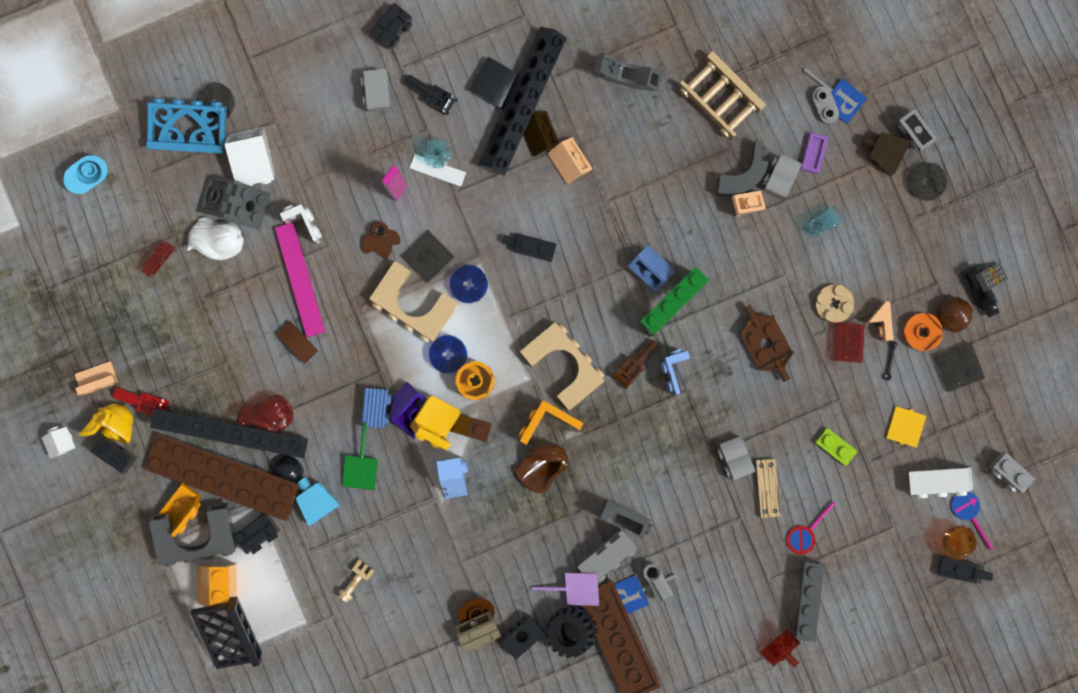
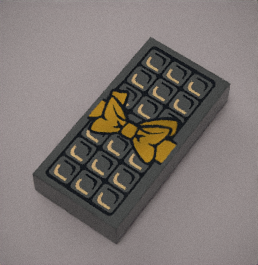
[976,262,1008,292]

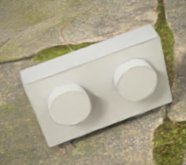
[280,204,322,244]

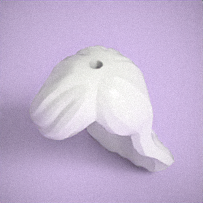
[187,217,244,260]

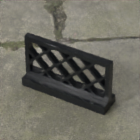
[190,596,262,669]

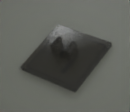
[401,230,454,283]

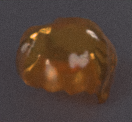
[940,525,977,561]

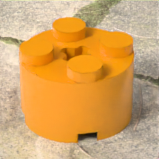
[456,361,495,400]

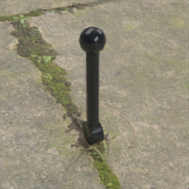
[883,341,897,381]

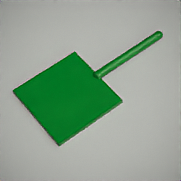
[342,422,378,490]

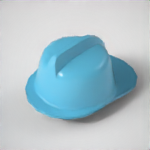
[63,155,108,194]

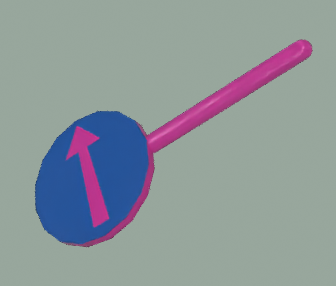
[951,492,993,550]

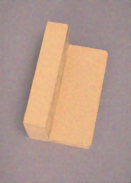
[548,137,592,184]
[75,362,119,396]

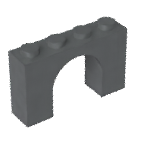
[149,503,237,566]

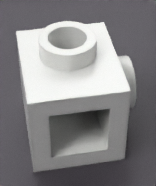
[41,426,75,459]

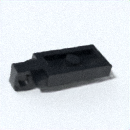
[502,234,557,263]
[961,264,999,318]
[937,557,993,584]

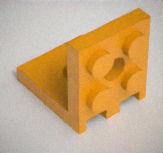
[518,400,583,445]

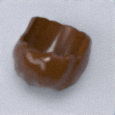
[937,296,973,333]

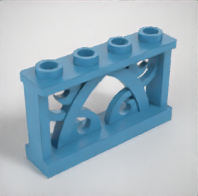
[146,98,227,154]

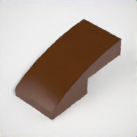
[277,321,318,364]

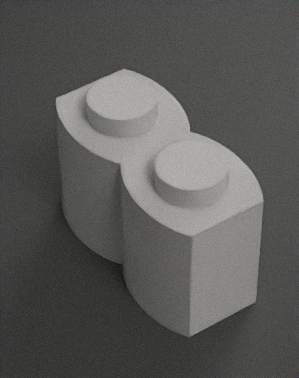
[762,154,802,200]
[717,436,755,480]

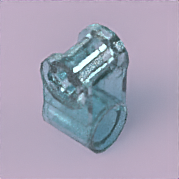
[806,205,844,237]

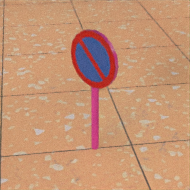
[786,501,835,555]

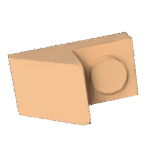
[732,191,766,217]
[866,302,894,341]

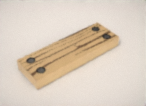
[755,459,780,518]

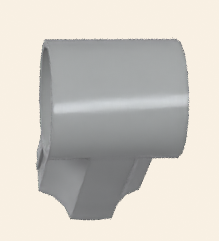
[643,564,674,603]

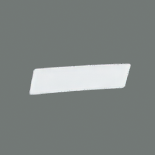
[410,154,466,186]

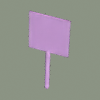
[531,573,599,606]

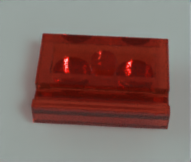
[833,322,865,363]

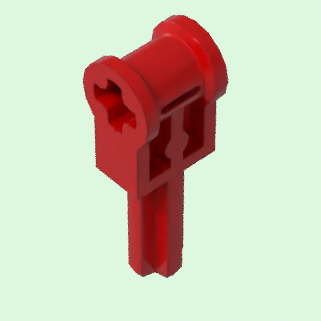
[113,388,170,416]

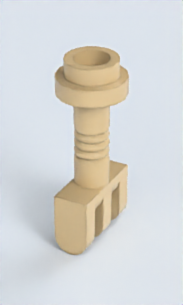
[338,559,375,603]

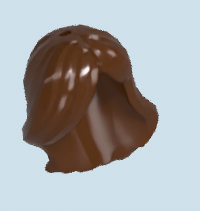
[513,443,568,494]

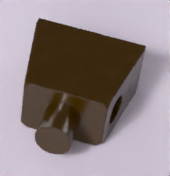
[861,132,911,176]

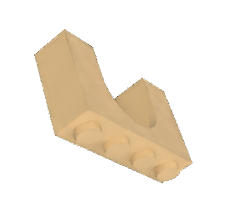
[369,261,460,343]
[520,322,605,411]

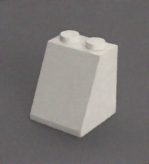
[225,126,275,186]

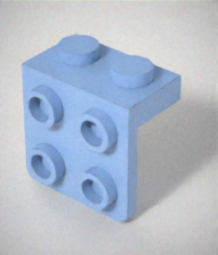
[661,349,690,395]

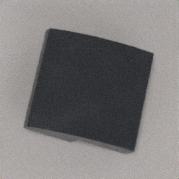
[469,57,518,110]

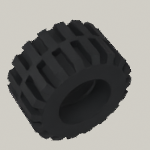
[545,605,598,658]

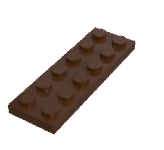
[582,580,661,693]

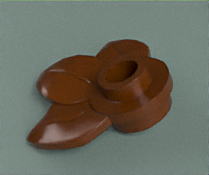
[363,221,401,259]

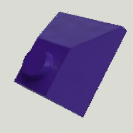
[390,382,426,439]

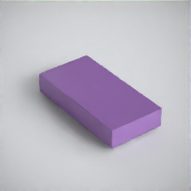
[800,132,829,174]

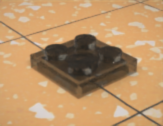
[934,343,985,392]

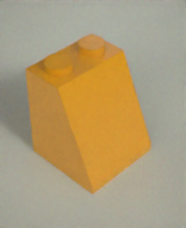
[197,564,237,606]

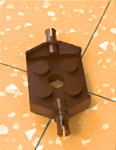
[740,304,794,382]

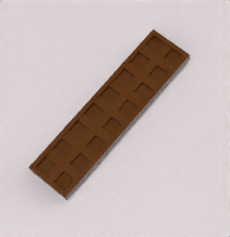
[144,433,300,521]

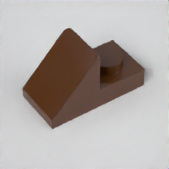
[450,414,492,442]

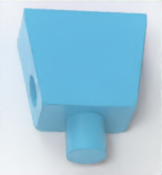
[296,477,341,526]

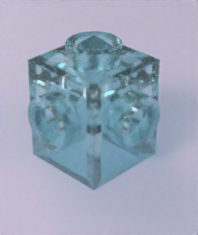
[424,139,452,169]

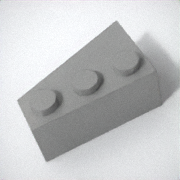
[577,528,637,584]

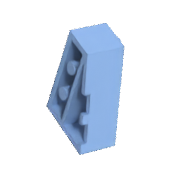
[437,457,468,499]

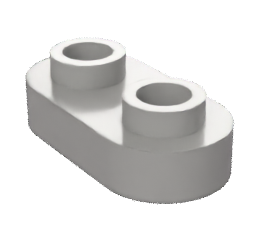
[812,87,839,124]

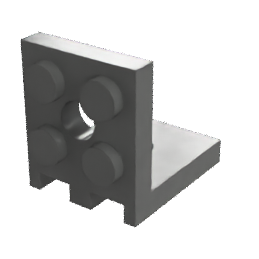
[198,176,271,230]

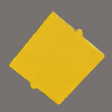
[886,406,926,448]

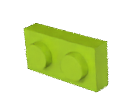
[815,428,858,466]

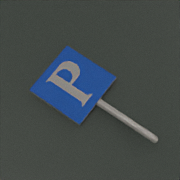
[803,68,868,124]
[614,574,676,614]

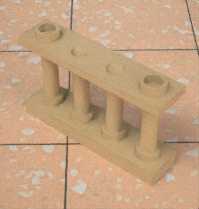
[679,51,766,140]

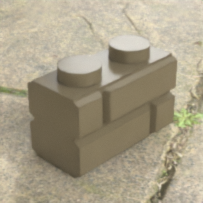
[454,611,501,652]

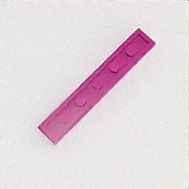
[382,165,408,202]
[275,222,326,338]

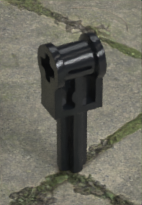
[404,75,458,116]

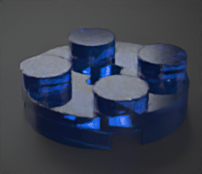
[450,265,488,304]
[429,335,467,374]

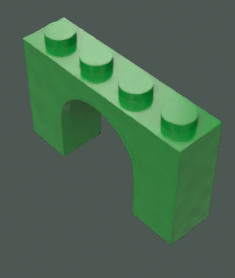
[638,267,710,337]

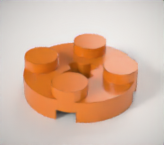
[903,313,942,351]

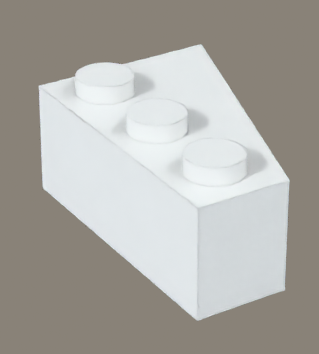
[909,467,973,499]

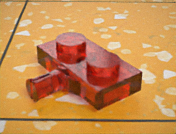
[142,241,176,278]
[760,628,801,668]

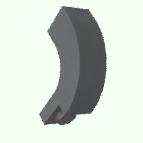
[594,52,663,92]
[716,140,769,197]

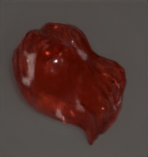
[237,395,294,432]

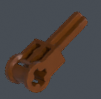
[611,339,659,390]

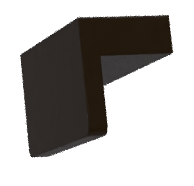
[524,111,559,157]

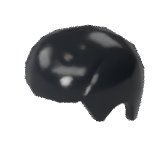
[273,456,304,483]

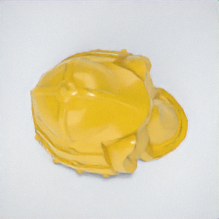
[78,404,134,444]

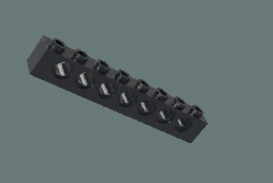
[478,27,567,176]
[150,408,308,458]

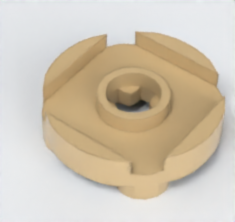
[815,285,854,323]

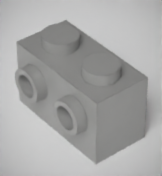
[360,69,391,112]
[898,108,938,151]
[988,453,1035,493]

